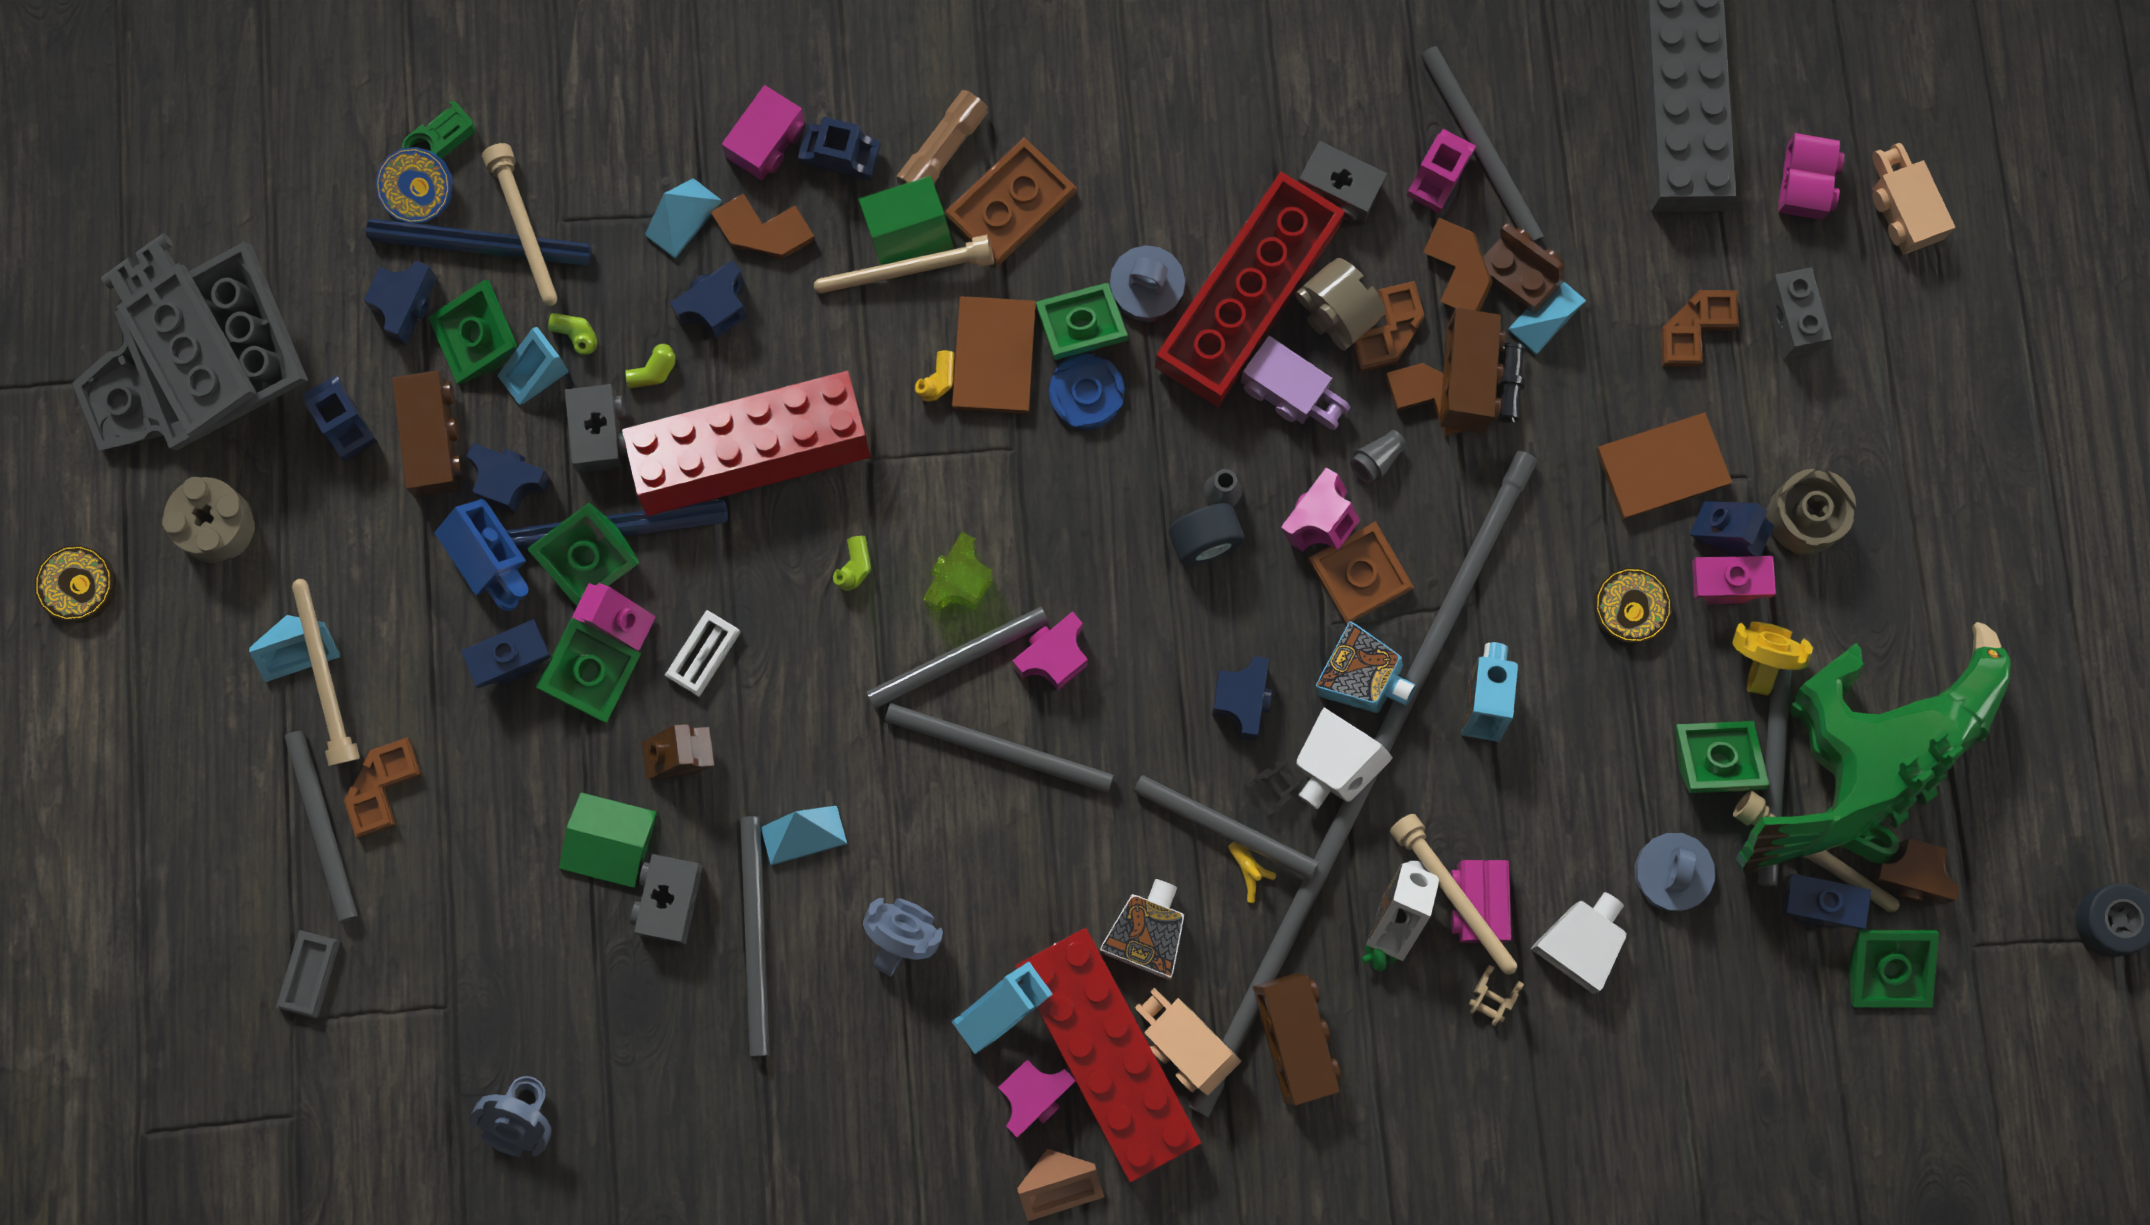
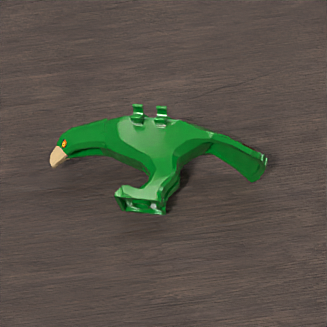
[1736,622,2011,874]

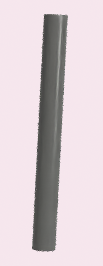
[866,607,1049,709]
[284,730,358,923]
[1134,775,1319,880]

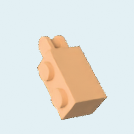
[1872,143,1955,255]
[1135,988,1242,1095]

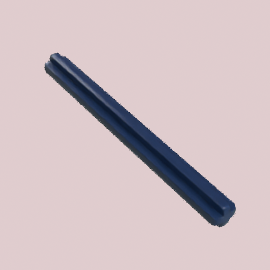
[366,219,592,266]
[506,500,728,551]

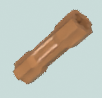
[896,90,988,185]

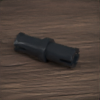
[1496,343,1525,423]

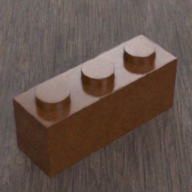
[1439,308,1505,434]
[392,370,464,498]
[1252,973,1341,1106]

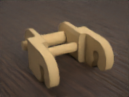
[1469,965,1524,1026]

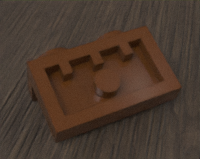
[1483,223,1564,313]

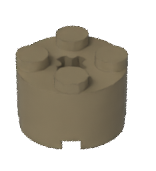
[1295,258,1386,351]
[1766,469,1856,555]
[162,477,255,563]

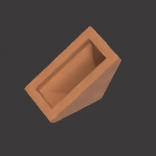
[1017,1149,1104,1222]

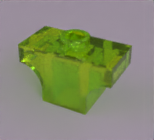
[923,532,994,613]

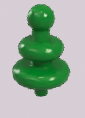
[1361,943,1397,972]

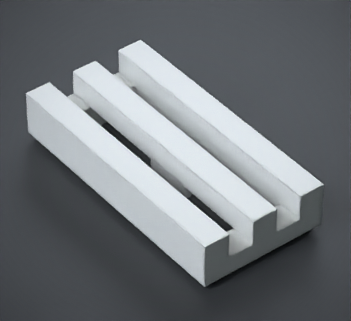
[665,610,741,697]

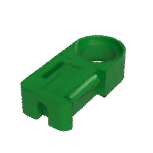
[402,101,476,159]

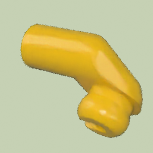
[915,350,956,402]

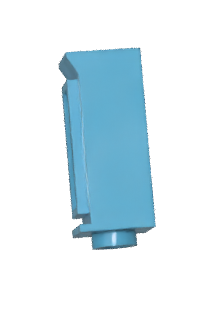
[951,962,1053,1054]

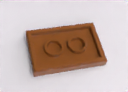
[944,137,1077,267]
[952,296,1036,414]
[1596,412,1732,520]

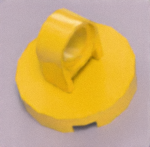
[1732,622,1813,696]

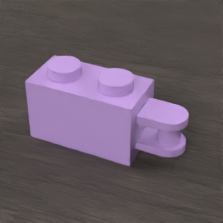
[1241,336,1351,430]

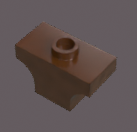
[642,724,714,780]
[1869,838,1960,904]

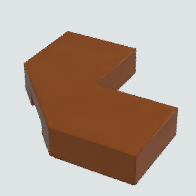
[711,193,815,259]
[1423,218,1493,311]
[1352,281,1425,372]
[1660,290,1739,367]
[1385,363,1465,437]
[344,737,422,839]

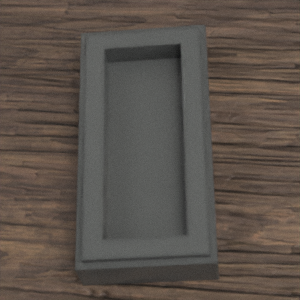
[276,930,341,1018]

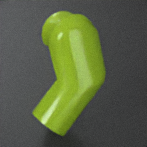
[548,313,598,355]
[625,344,676,389]
[833,536,871,591]

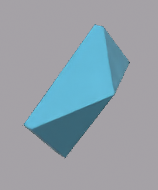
[645,178,723,259]
[1507,282,1586,356]
[497,327,569,405]
[249,615,340,682]
[761,806,847,866]

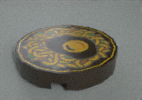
[35,545,116,623]
[1593,567,1672,645]

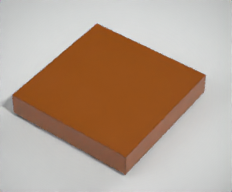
[1308,521,1414,626]

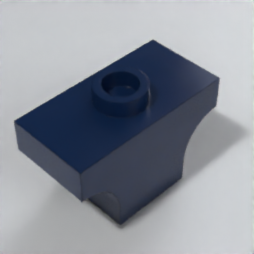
[798,117,881,181]
[670,260,747,339]
[363,261,437,345]
[303,375,378,461]
[467,443,551,514]
[1689,501,1774,557]
[461,619,551,689]
[1212,656,1272,741]
[1783,874,1871,930]

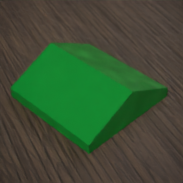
[858,175,954,265]
[428,280,518,384]
[1036,283,1128,360]
[528,503,639,606]
[536,618,641,723]
[1675,721,1769,793]
[559,793,657,889]
[1849,930,1939,1008]

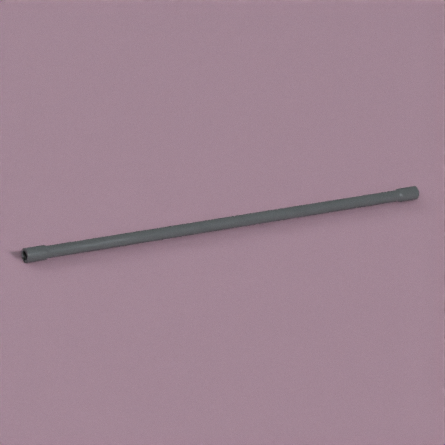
[1187,451,1538,1117]

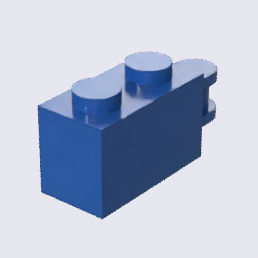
[435,499,528,611]

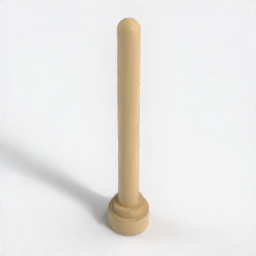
[482,143,557,306]
[814,234,994,294]
[292,579,360,766]
[1733,790,1899,913]
[1390,814,1517,974]

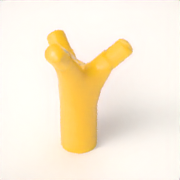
[1228,842,1276,903]

